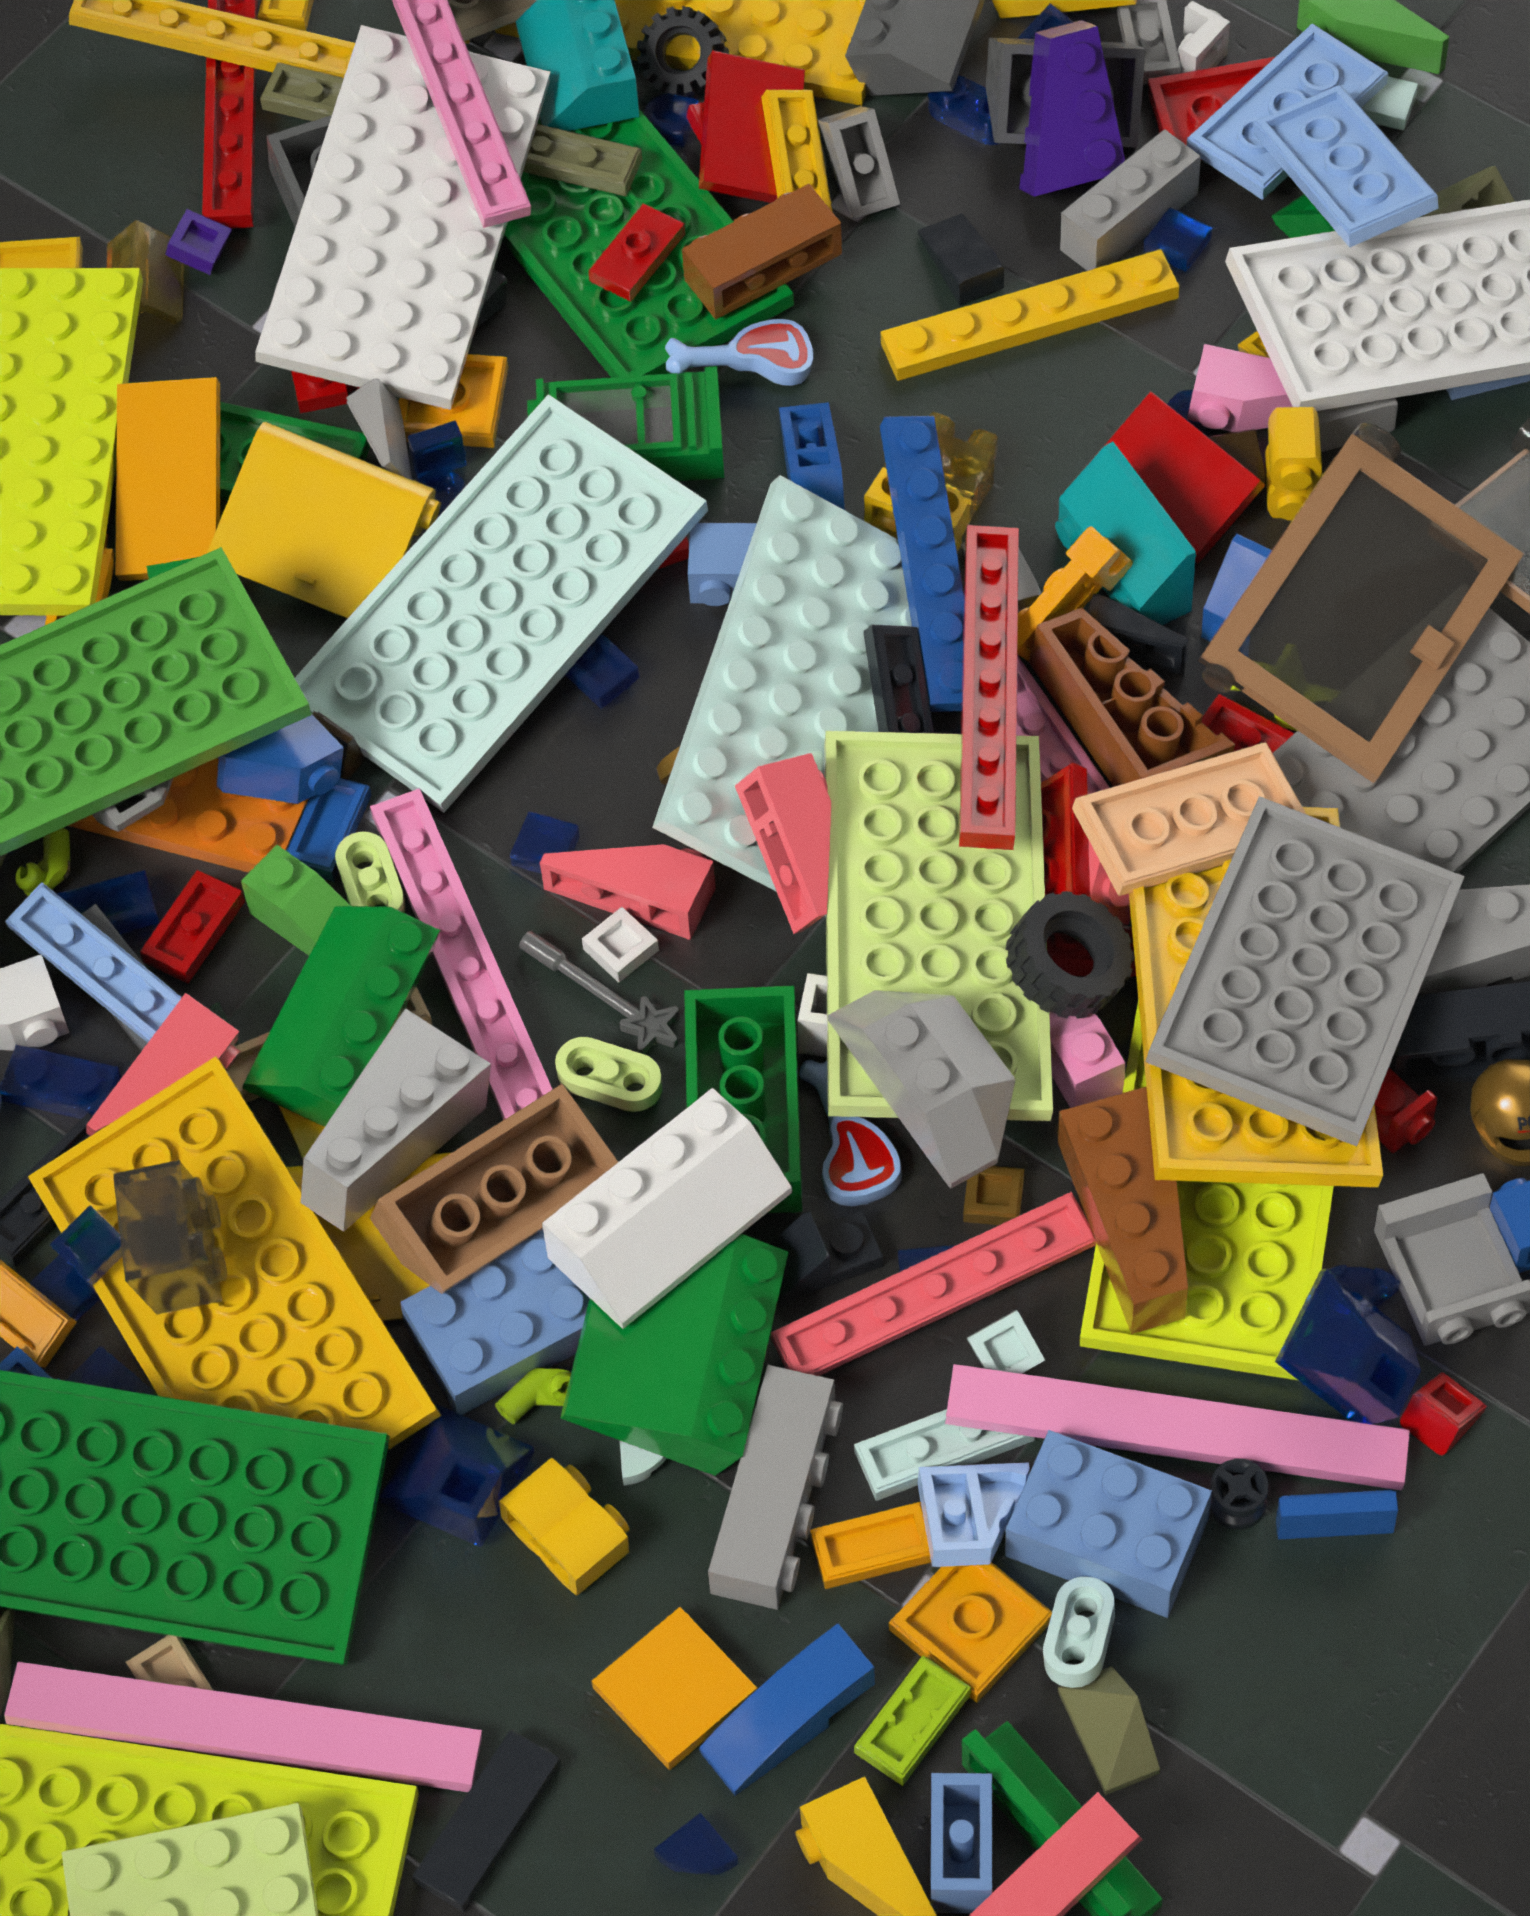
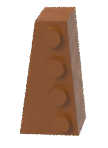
[1029,608,1235,787]
[1058,1087,1188,1334]

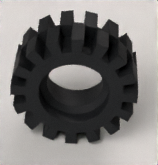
[637,6,729,100]

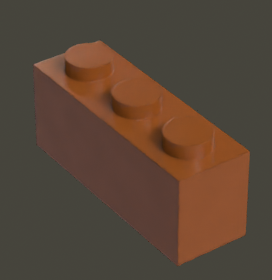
[682,184,842,320]

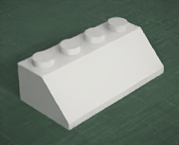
[542,1088,792,1329]

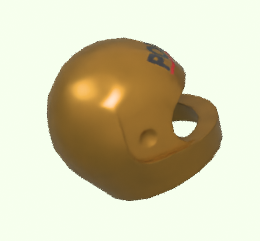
[1470,1059,1530,1166]

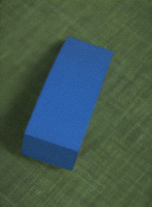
[699,1624,875,1796]

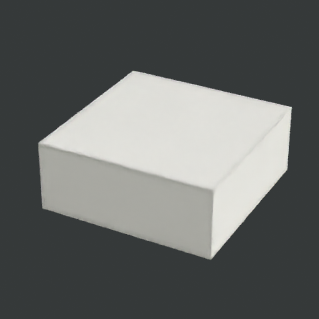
[582,907,659,983]

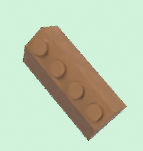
[370,1084,618,1294]

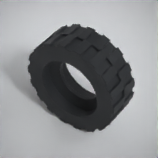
[1005,891,1134,1019]

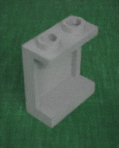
[1374,1173,1530,1346]

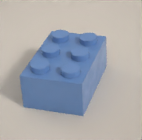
[400,1230,590,1418]
[1005,1430,1212,1618]

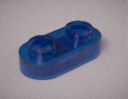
[928,75,1002,145]

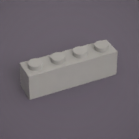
[708,1365,843,1610]

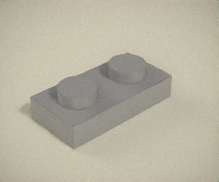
[1117,0,1181,85]

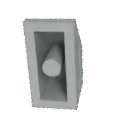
[818,106,900,219]

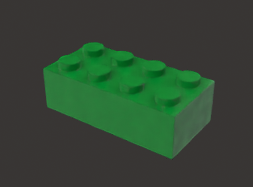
[684,986,803,1213]

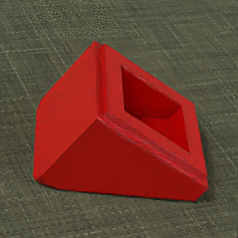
[1400,1372,1487,1456]

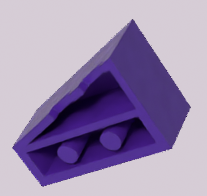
[1019,20,1125,197]

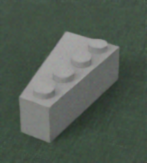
[1418,884,1530,994]
[301,1008,491,1232]

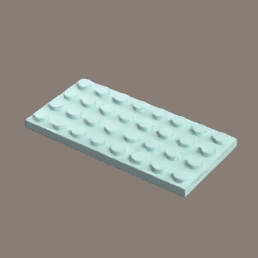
[295,394,708,813]
[652,475,912,917]

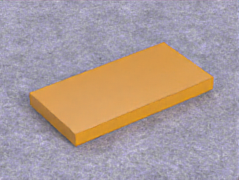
[115,377,220,581]

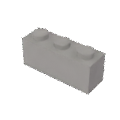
[1060,129,1201,271]

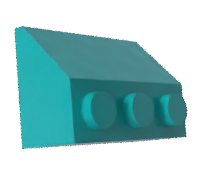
[516,0,639,131]
[1055,442,1196,625]

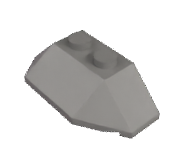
[828,990,1016,1189]

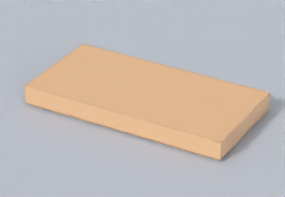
[1072,742,1307,896]

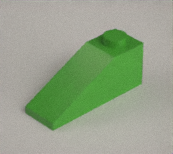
[1297,0,1449,74]
[241,845,351,956]

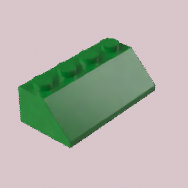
[242,906,440,1127]

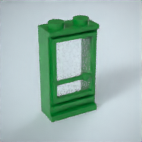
[527,366,725,481]

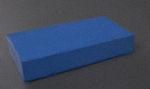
[286,778,371,882]
[1276,1490,1398,1539]

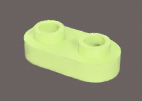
[335,832,405,913]
[555,1037,662,1112]

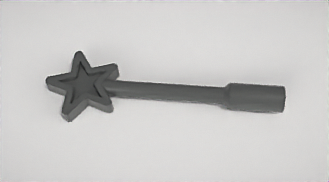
[519,930,679,1055]

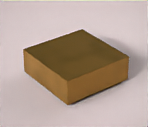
[963,1166,1024,1225]

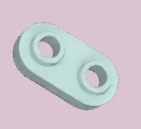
[1043,1577,1115,1688]

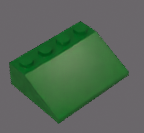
[560,1234,788,1476]

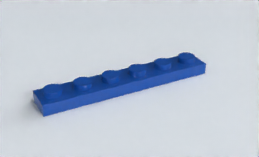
[880,416,964,712]

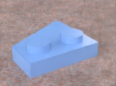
[917,1462,1030,1567]

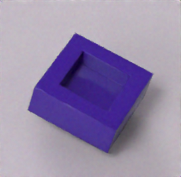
[165,209,232,275]

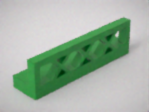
[962,1721,1163,1916]

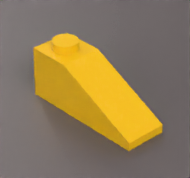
[795,1776,936,1916]

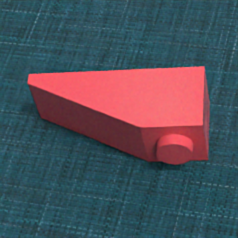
[735,753,831,934]
[540,844,716,940]
[86,993,241,1136]

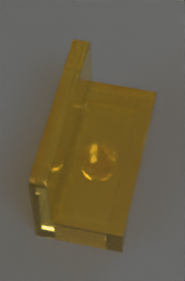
[107,220,184,324]

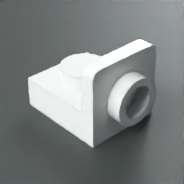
[1177,1,1230,73]

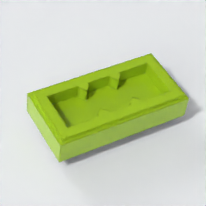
[854,1655,971,1786]

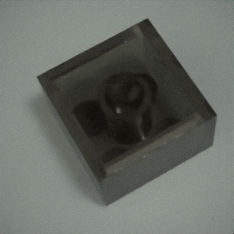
[113,1160,227,1315]

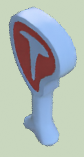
[665,319,813,386]
[799,1060,902,1206]

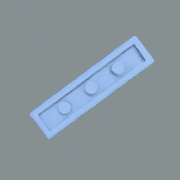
[5,882,182,1043]

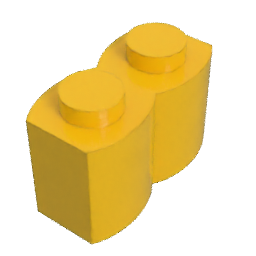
[1265,407,1322,521]
[499,1458,629,1596]

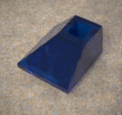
[1275,1268,1421,1424]
[379,1403,535,1547]

